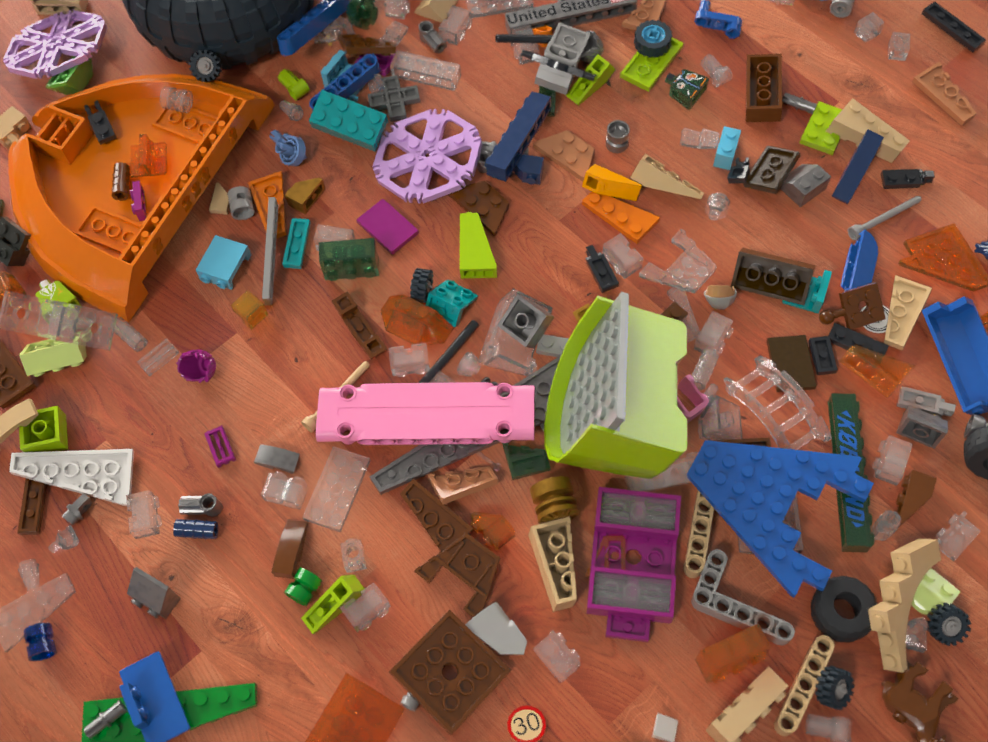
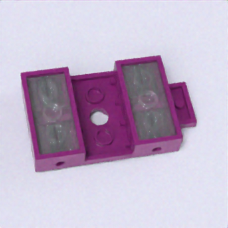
[586,487,681,642]

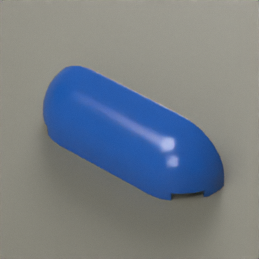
[841,230,878,291]

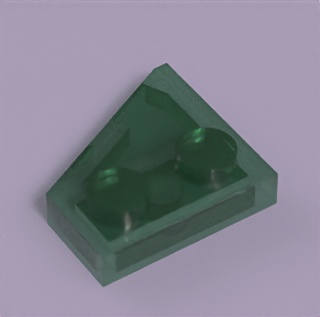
[502,443,551,480]

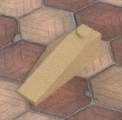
[630,154,704,199]

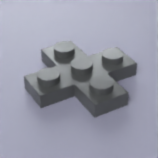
[367,75,420,122]

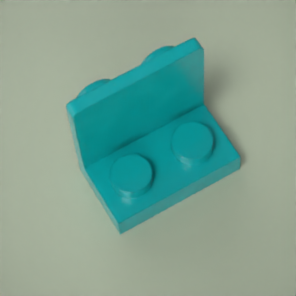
[782,270,832,314]
[424,279,478,327]

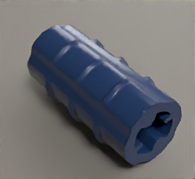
[173,519,219,540]

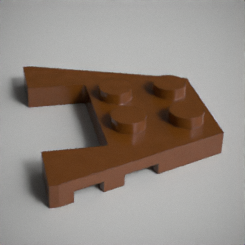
[414,533,500,617]

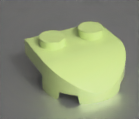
[911,568,960,615]

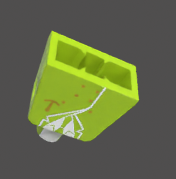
[35,280,82,325]

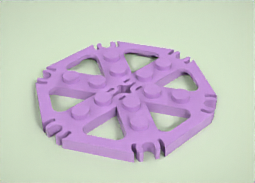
[3,10,107,79]
[373,109,482,204]

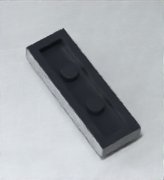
[828,323,889,364]

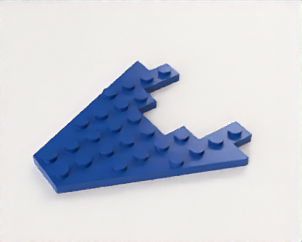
[686,440,874,598]

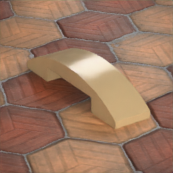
[0,399,39,451]

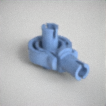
[269,130,307,166]

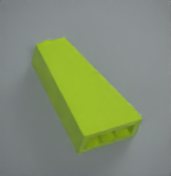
[460,212,497,279]

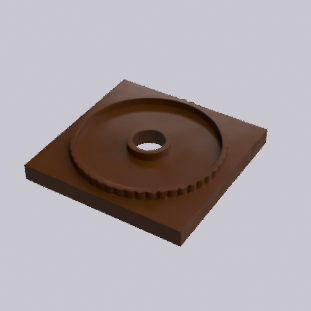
[389,610,511,735]

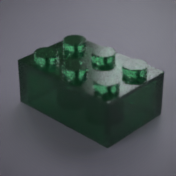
[319,238,379,281]

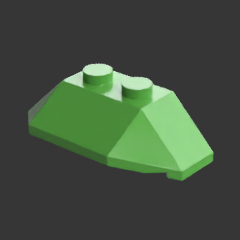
[45,53,93,95]

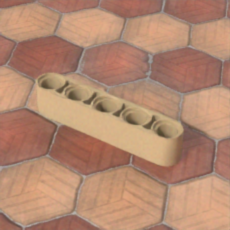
[683,489,714,578]
[774,635,834,736]

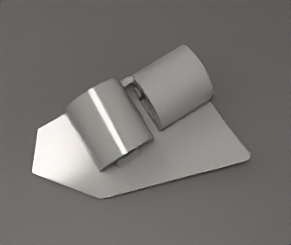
[465,602,527,655]

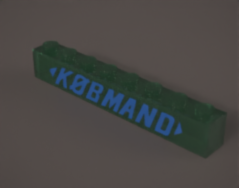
[827,393,875,552]

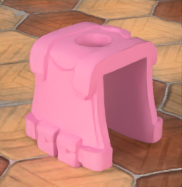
[677,374,709,423]

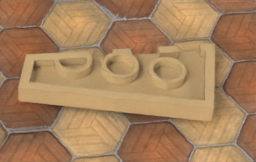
[884,275,932,350]

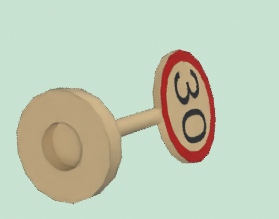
[507,706,546,742]

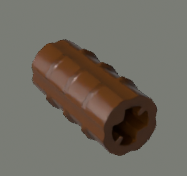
[112,162,130,201]

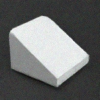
[652,713,678,742]

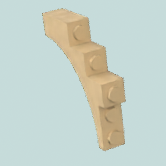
[868,538,941,673]

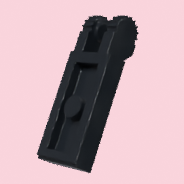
[84,100,117,145]

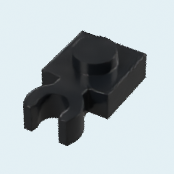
[727,157,750,184]

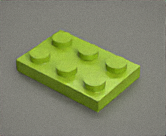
[800,101,842,155]

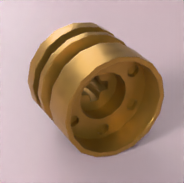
[530,476,580,524]

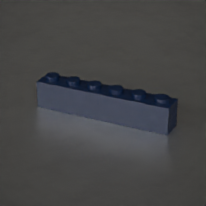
[485,91,551,182]

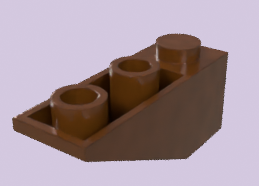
[891,470,937,531]

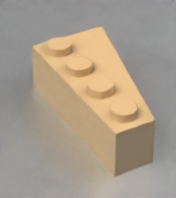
[705,667,788,742]

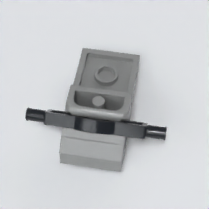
[521,23,596,95]

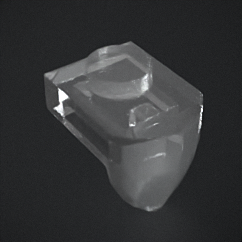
[906,617,928,653]

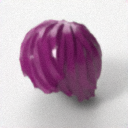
[176,349,216,383]

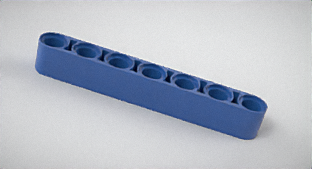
[277,0,351,56]

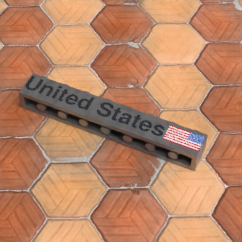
[505,0,637,35]

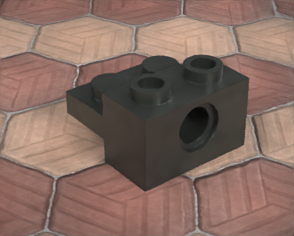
[0,216,31,266]

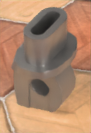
[62,493,91,526]

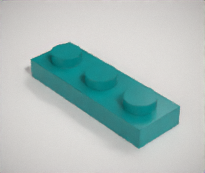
[282,218,311,269]

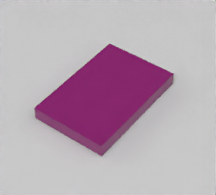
[356,199,419,255]

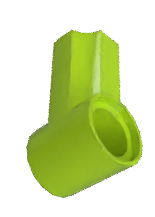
[278,69,310,100]

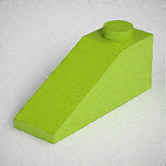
[566,54,615,106]
[301,575,366,634]

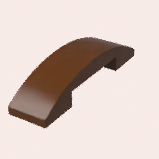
[332,291,387,360]

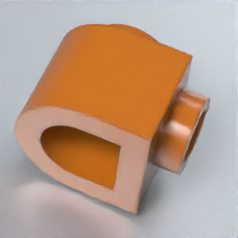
[532,25,552,47]

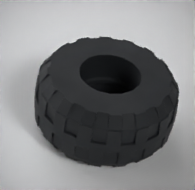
[964,425,988,480]
[810,576,877,643]

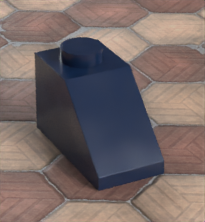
[513,155,544,185]

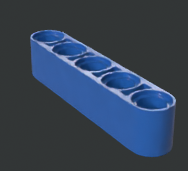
[309,54,381,111]

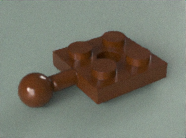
[819,282,886,330]

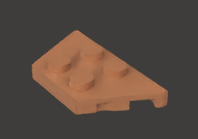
[533,130,594,181]

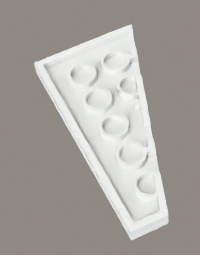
[9,449,134,507]

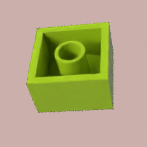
[19,406,68,452]

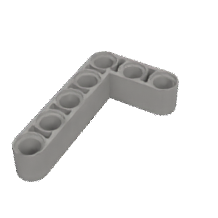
[691,549,795,646]

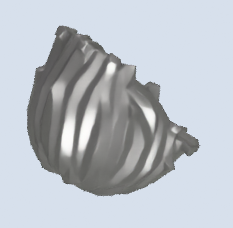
[581,30,604,63]

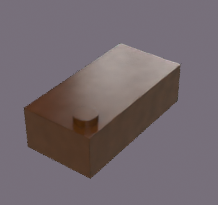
[746,53,782,122]

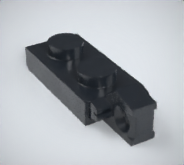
[881,169,935,189]
[585,245,619,293]

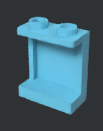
[196,235,251,290]

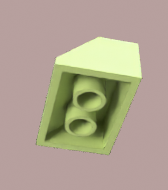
[19,331,87,377]

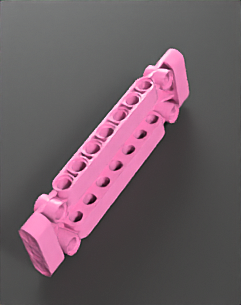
[316,382,535,445]

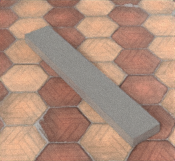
[262,197,278,305]

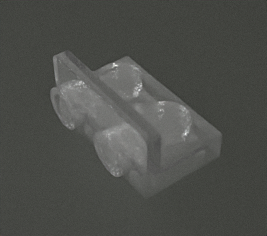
[935,511,981,562]
[533,630,581,683]

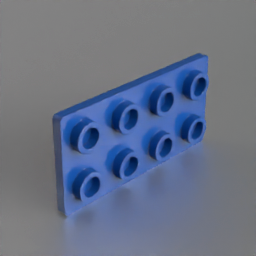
[119,651,190,742]

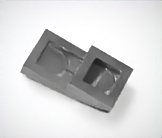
[254,444,300,474]

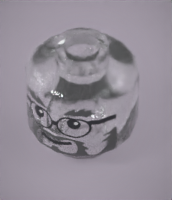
[704,193,730,220]

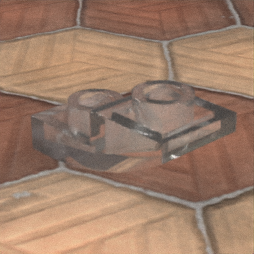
[379,21,408,46]
[680,127,719,149]

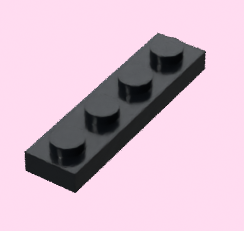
[922,1,986,53]

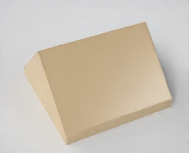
[415,0,458,24]

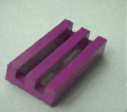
[204,425,236,468]

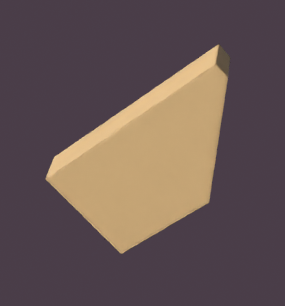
[209,183,230,215]

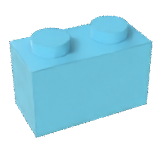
[713,126,741,170]

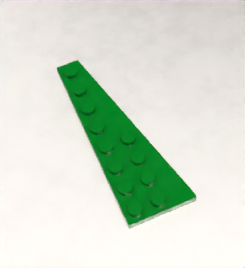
[81,683,257,742]

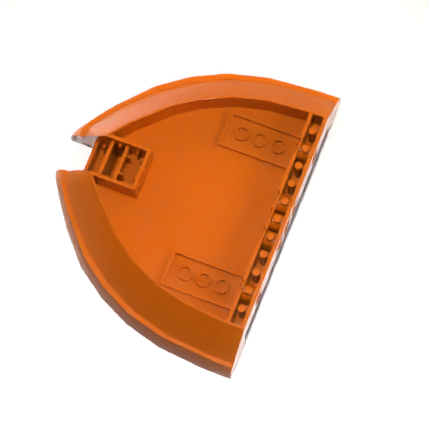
[8,74,275,322]

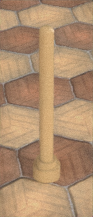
[301,361,370,433]

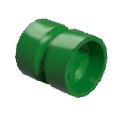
[284,567,323,607]

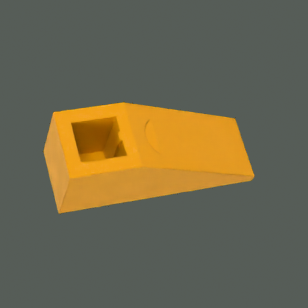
[582,164,642,201]

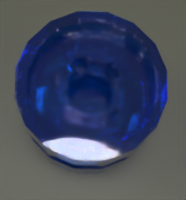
[23,622,57,662]

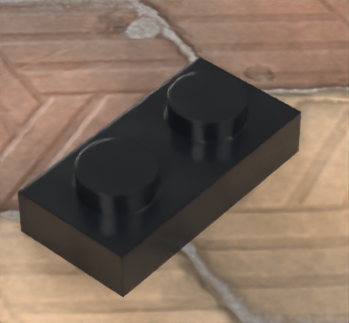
[808,336,838,376]

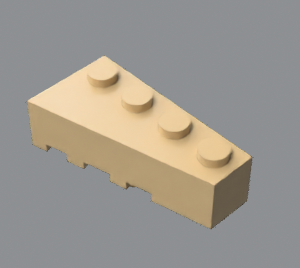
[826,98,910,163]
[528,517,577,612]

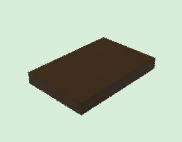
[743,146,800,194]
[767,335,817,392]

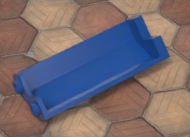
[921,296,988,415]

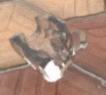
[48,525,79,553]

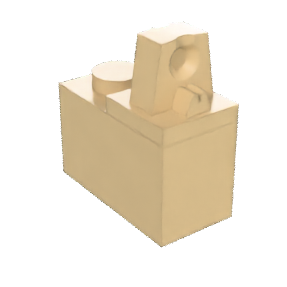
[0,106,32,150]

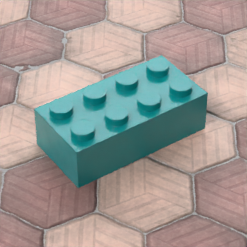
[309,90,388,152]

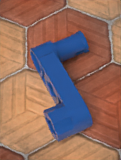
[694,0,743,39]

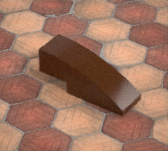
[271,519,308,579]

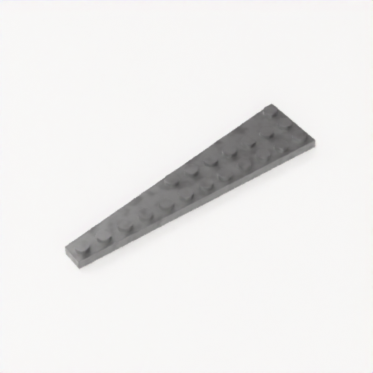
[370,356,561,495]

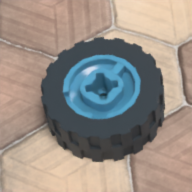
[634,20,672,58]

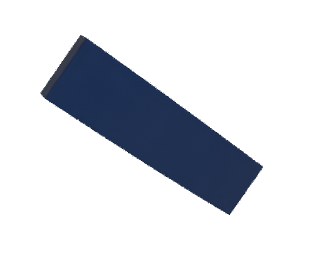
[832,129,884,204]

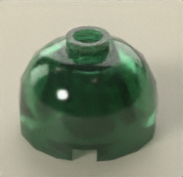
[346,0,378,30]

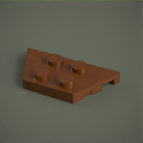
[448,181,509,236]

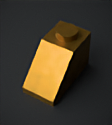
[285,177,325,214]

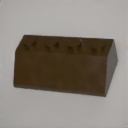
[731,248,816,305]

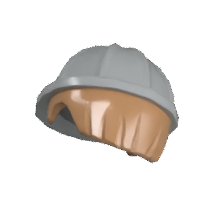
[704,285,737,310]

